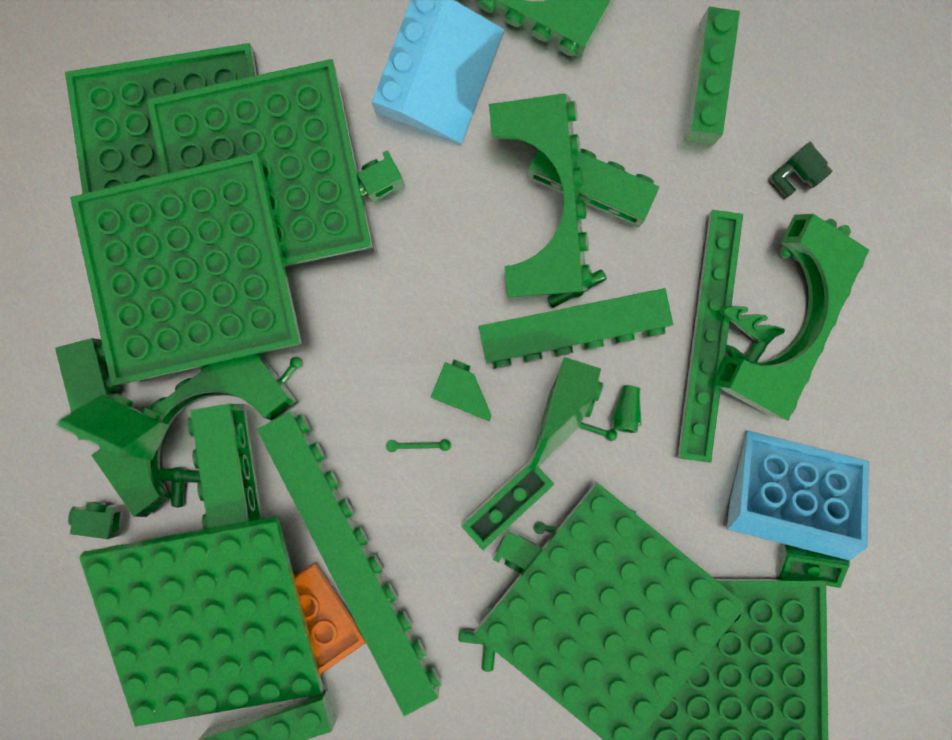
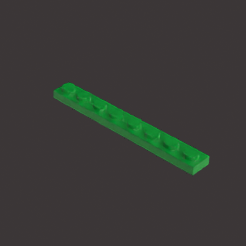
[677,210,743,463]

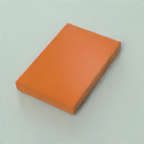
[294,562,366,675]

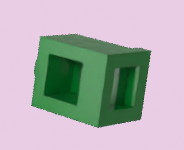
[357,150,405,202]
[68,502,124,539]
[493,528,541,573]

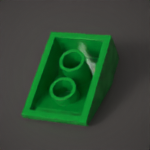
[528,357,603,471]
[56,393,169,460]

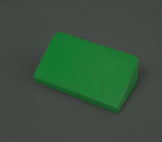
[778,544,850,588]

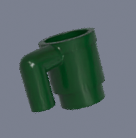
[771,141,833,198]

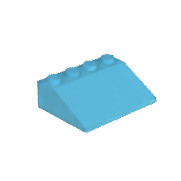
[372,0,504,145]
[727,431,869,561]

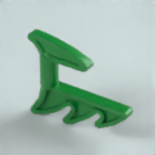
[719,306,785,363]

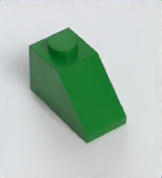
[430,359,492,421]

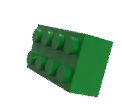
[187,403,262,529]

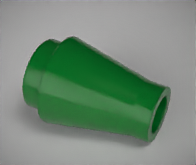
[611,385,642,433]

